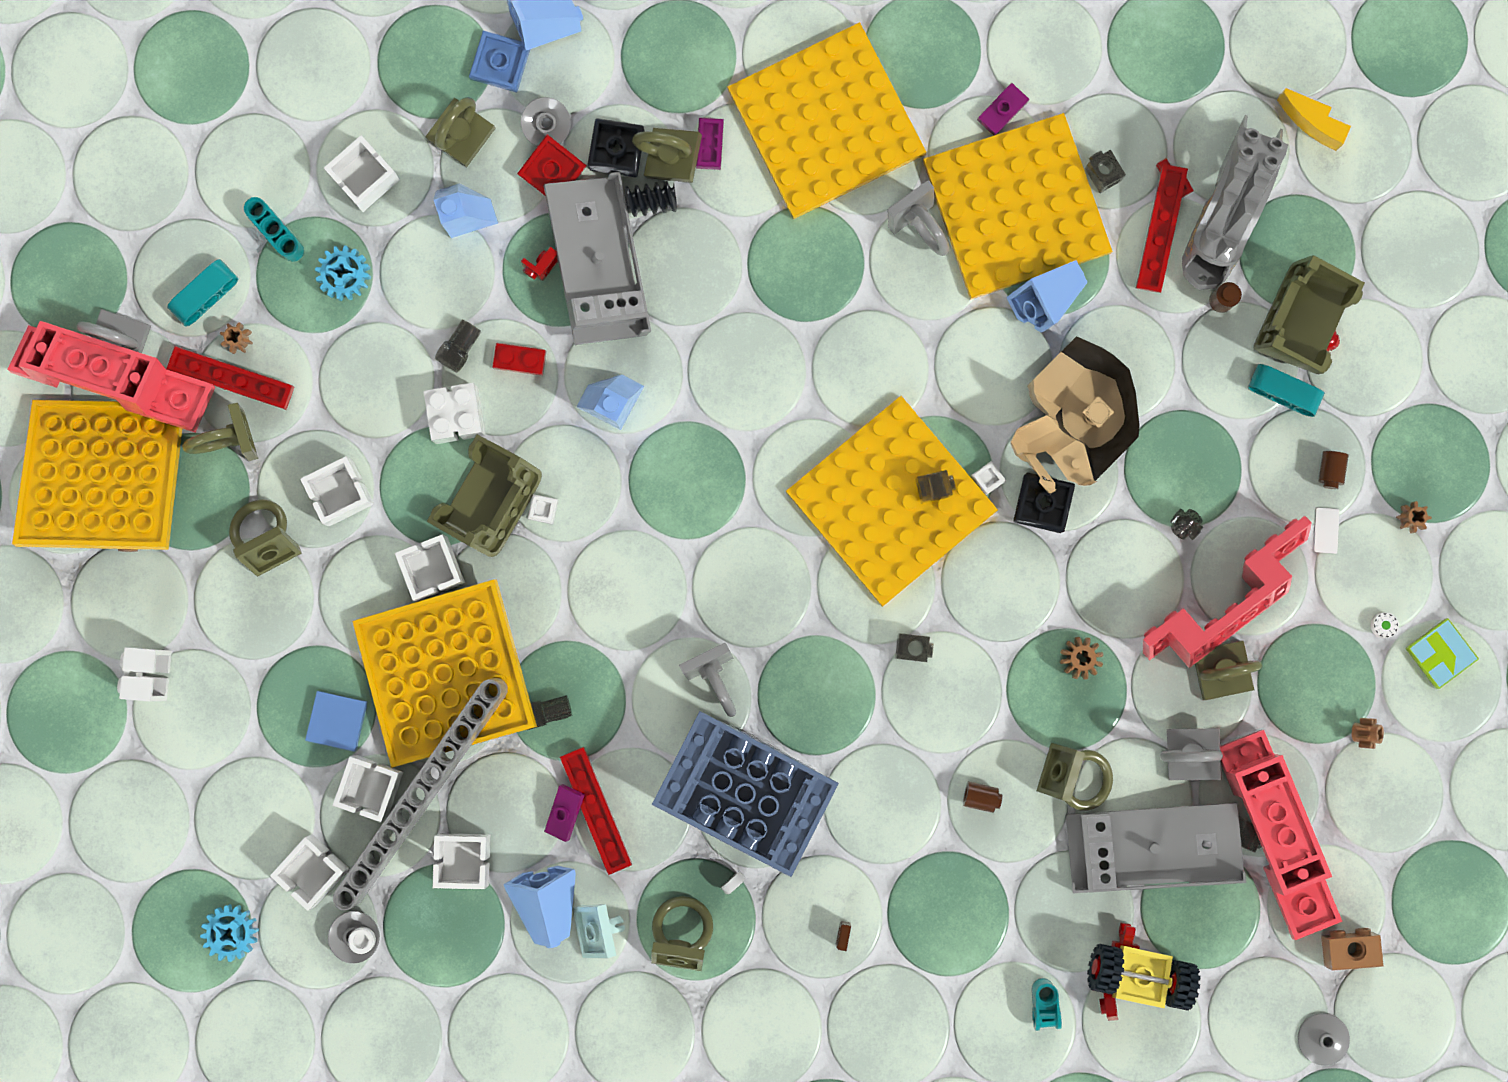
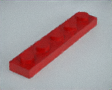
[1135,164,1188,293]
[166,346,295,410]
[560,747,632,875]

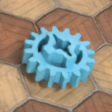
[315,246,371,301]
[200,904,259,962]

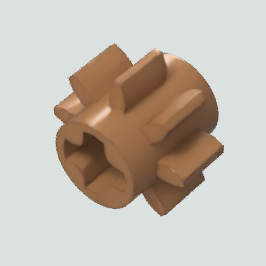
[220,322,253,354]
[1396,501,1432,533]
[1352,718,1384,749]

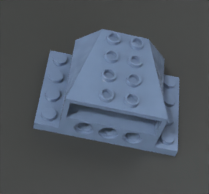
[652,711,839,877]

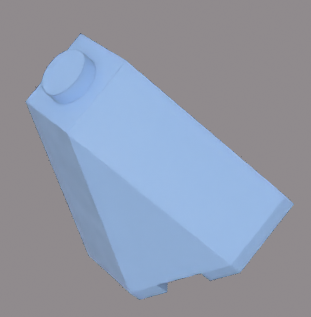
[507,0,583,50]
[434,183,498,238]
[1006,260,1088,333]
[577,374,644,430]
[504,866,576,948]

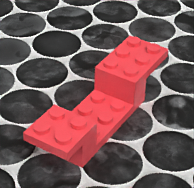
[7,321,215,433]
[1143,516,1312,668]
[1220,730,1343,940]

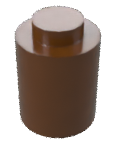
[1209,282,1242,313]
[1318,451,1349,489]
[963,781,1003,813]

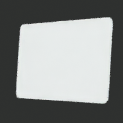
[1314,507,1340,554]

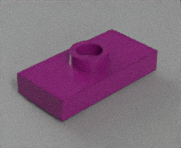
[977,83,1030,135]
[696,118,724,170]
[544,784,585,842]

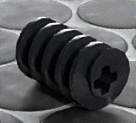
[625,181,677,217]

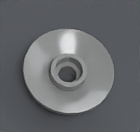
[521,97,571,146]
[328,911,380,963]
[1298,1013,1350,1066]

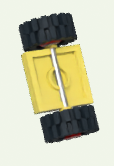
[1087,944,1201,1011]

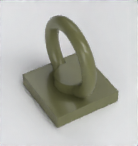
[425,97,496,168]
[632,128,702,183]
[183,402,259,461]
[229,499,302,577]
[1195,641,1262,700]
[1036,743,1113,811]
[651,896,713,971]

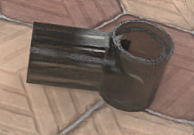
[435,319,481,373]
[525,695,573,731]

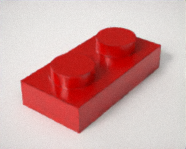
[492,343,547,376]

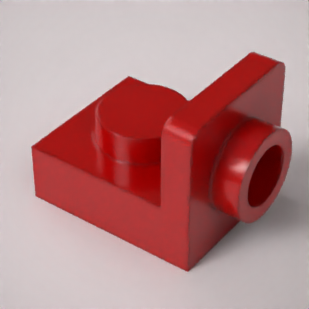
[520,247,558,281]

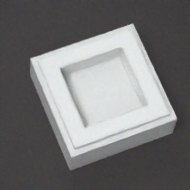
[971,461,1006,495]
[528,494,558,524]

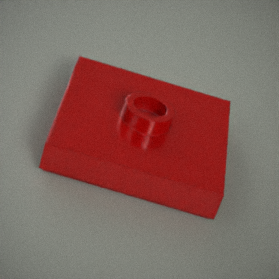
[517,134,587,196]

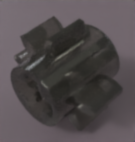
[1171,509,1203,540]

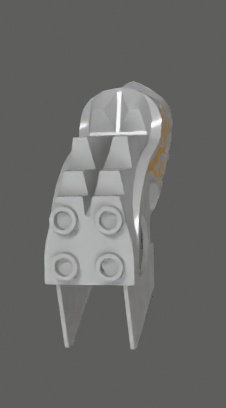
[1182,115,1288,290]

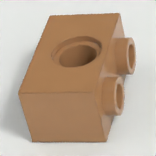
[1321,928,1384,971]

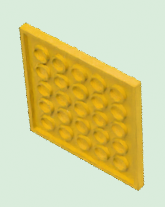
[727,22,926,219]
[923,113,1113,300]
[786,396,998,607]
[12,400,182,550]
[352,579,537,768]

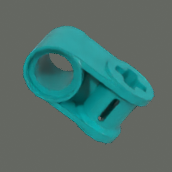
[1032,978,1062,1031]

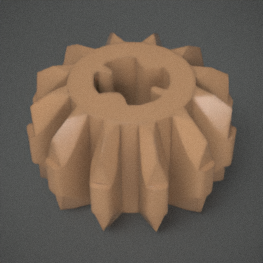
[1060,637,1103,680]

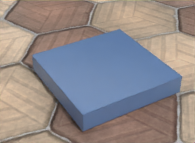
[469,31,530,93]
[305,691,368,752]

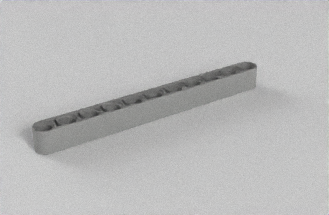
[333,678,508,911]

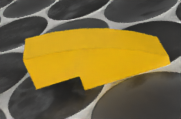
[1277,88,1351,151]

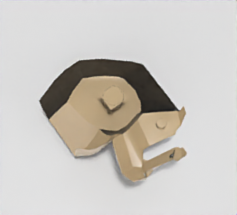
[1010,336,1140,493]

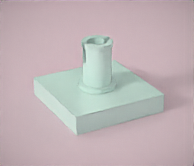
[573,904,625,958]

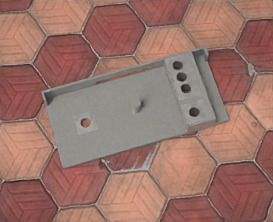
[544,172,651,345]
[1066,803,1246,893]

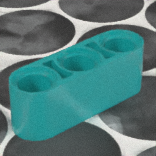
[244,197,304,262]
[167,259,238,327]
[1248,364,1325,417]

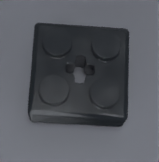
[588,118,645,177]
[1013,473,1075,533]

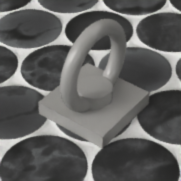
[887,180,949,256]
[77,309,151,353]
[679,642,736,717]
[1159,728,1223,780]

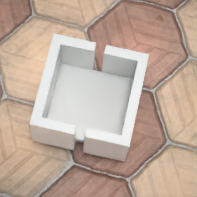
[324,135,400,212]
[424,383,486,444]
[301,456,374,526]
[395,534,465,602]
[117,647,172,701]
[332,755,404,822]
[433,833,490,889]
[270,834,349,911]

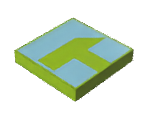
[1405,618,1479,689]

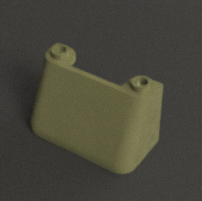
[1254,255,1365,374]
[427,434,542,557]

